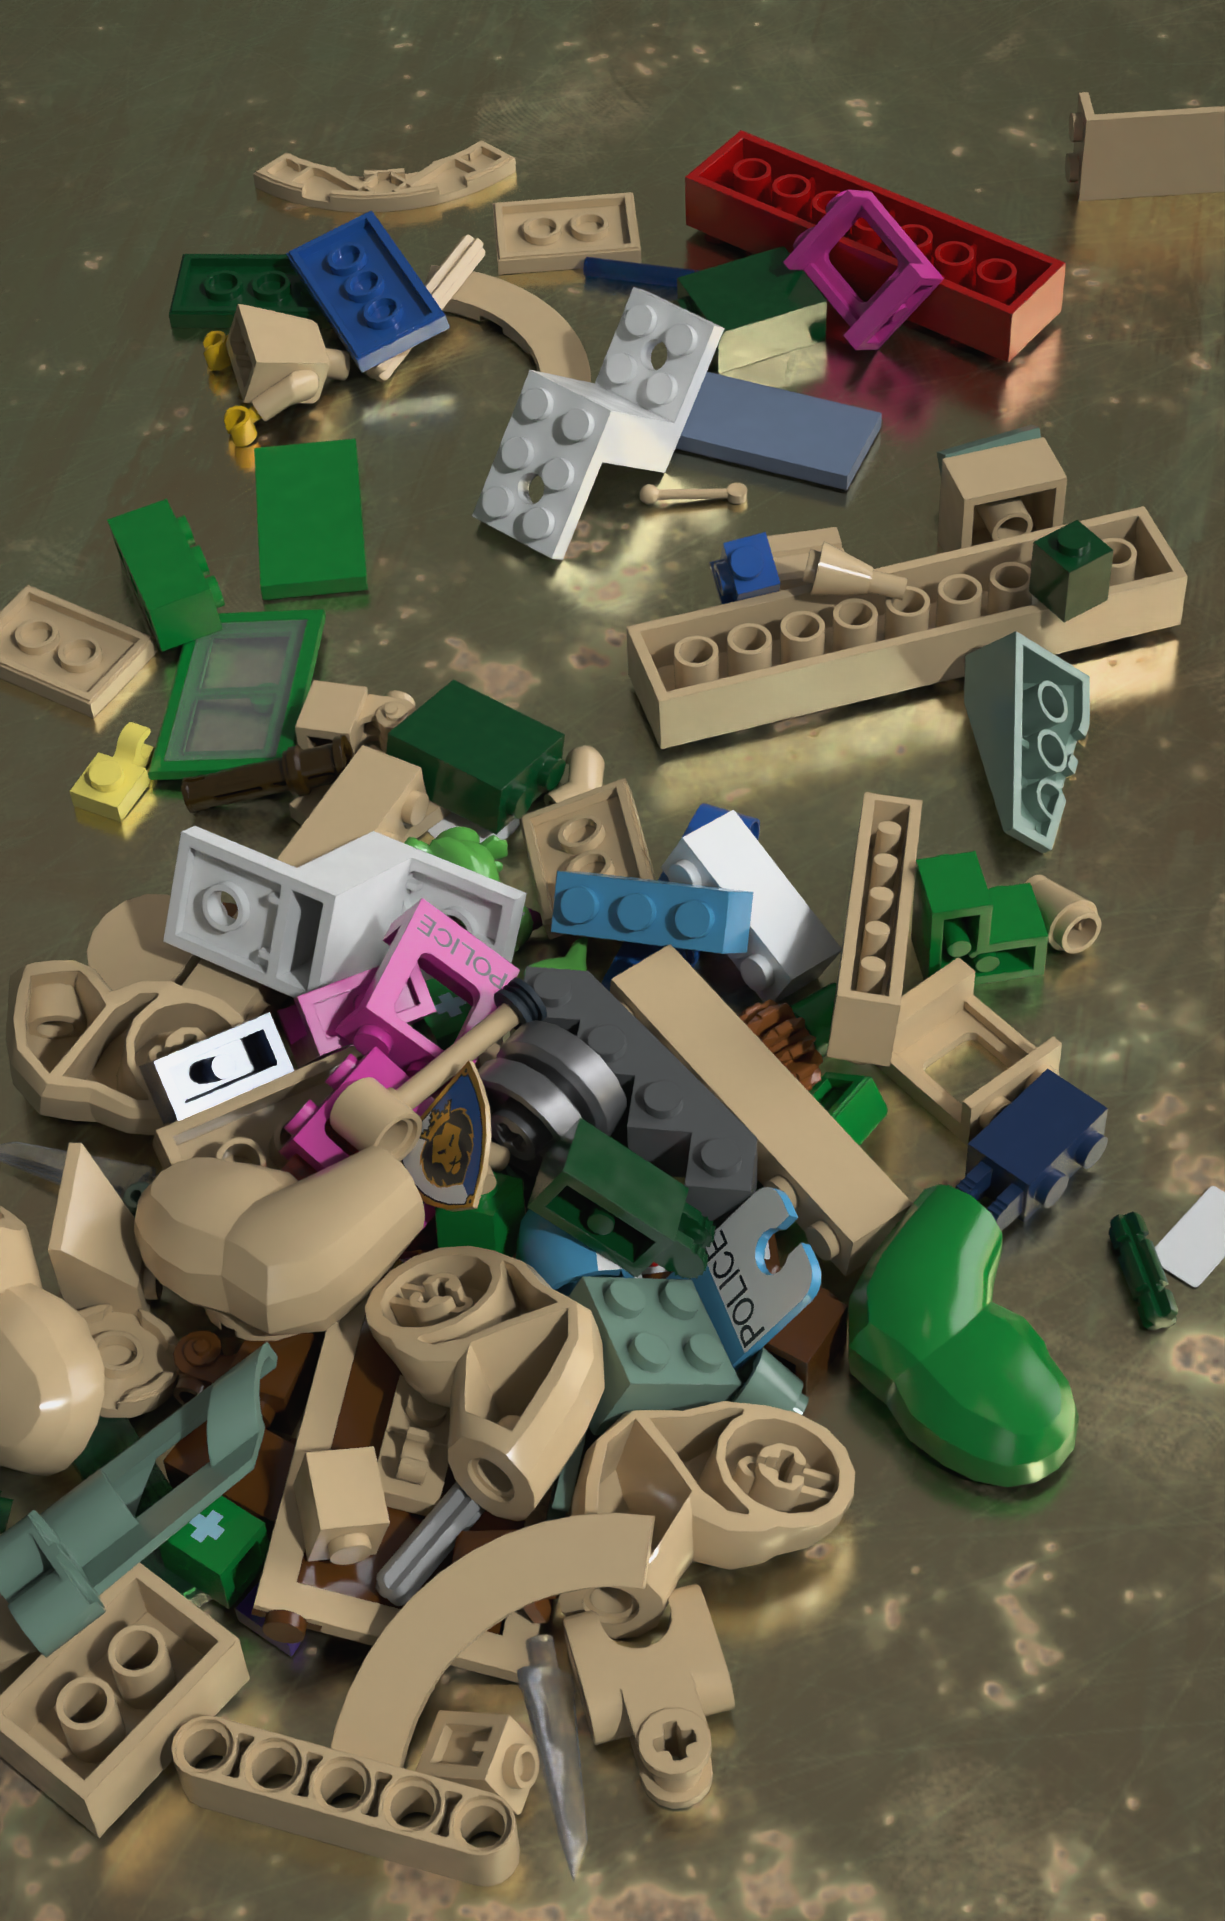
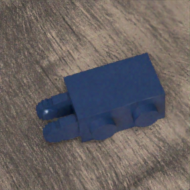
[955,1068,1108,1232]

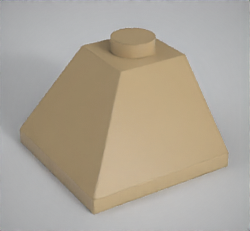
[48,1143,163,1314]

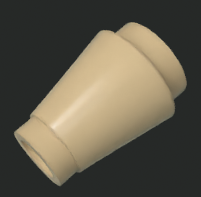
[1025,875,1102,954]

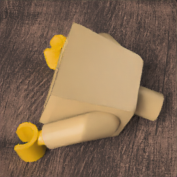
[203,304,350,447]

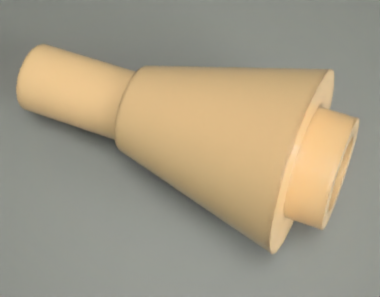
[802,541,908,600]

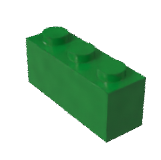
[107,499,225,652]

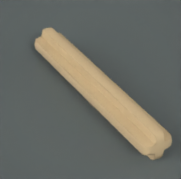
[365,235,485,383]

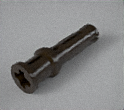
[181,735,354,813]

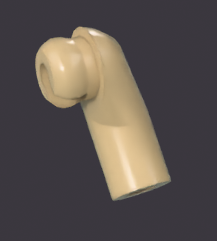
[544,745,605,807]

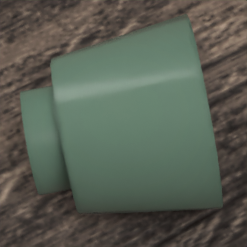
[729,1347,809,1415]

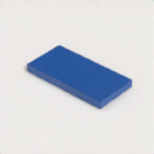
[286,211,450,373]

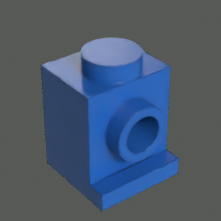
[709,532,781,605]

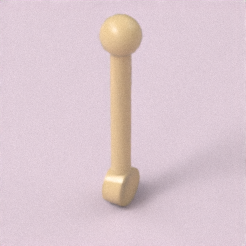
[639,483,748,505]

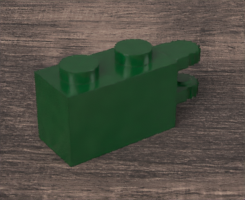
[527,1118,716,1280]

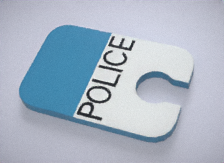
[666,1187,821,1372]

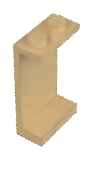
[1065,92,1225,201]

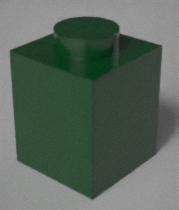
[1029,520,1114,623]

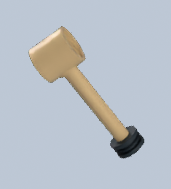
[330,978,547,1161]

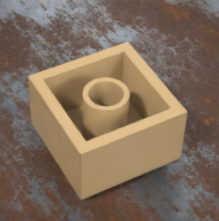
[937,437,1067,553]

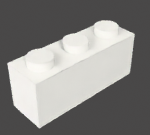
[660,810,842,1003]

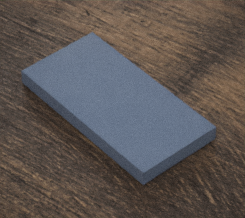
[676,372,882,490]

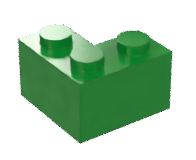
[911,851,1048,985]

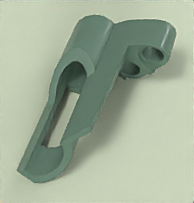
[0,1342,278,1658]

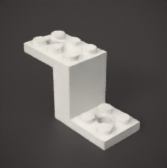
[472,287,725,560]
[163,826,527,998]

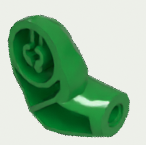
[848,1184,1079,1487]

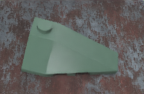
[964,631,1090,854]

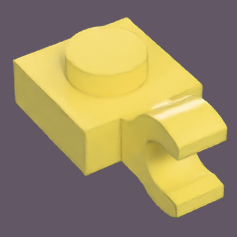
[69,722,155,823]

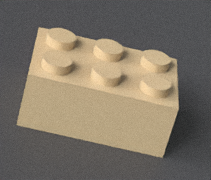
[0,1562,250,1838]

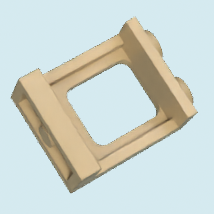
[874,957,1062,1146]

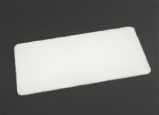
[1155,1186,1225,1288]

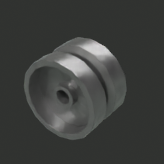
[478,1020,628,1183]

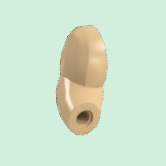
[6,960,245,1135]
[134,1145,425,1336]
[365,1246,605,1521]

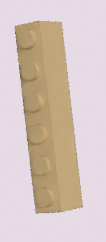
[181,745,429,1021]
[827,792,922,1067]
[610,944,913,1277]

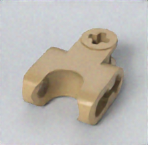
[563,1583,735,1809]

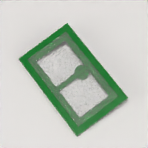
[148,609,326,780]

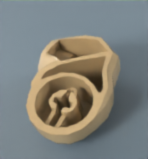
[0,1206,105,1476]
[559,1401,855,1639]

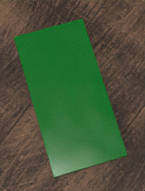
[254,438,368,600]

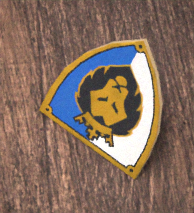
[400,1060,510,1212]

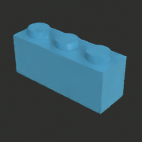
[551,871,754,954]

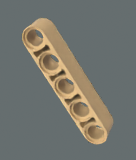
[171,1716,520,1887]

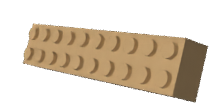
[626,506,1188,749]

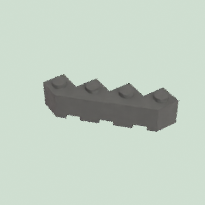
[524,966,757,1230]

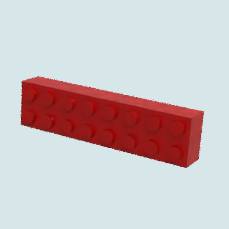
[685,130,1066,363]

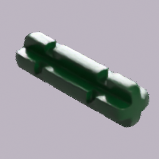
[1108,1211,1179,1331]

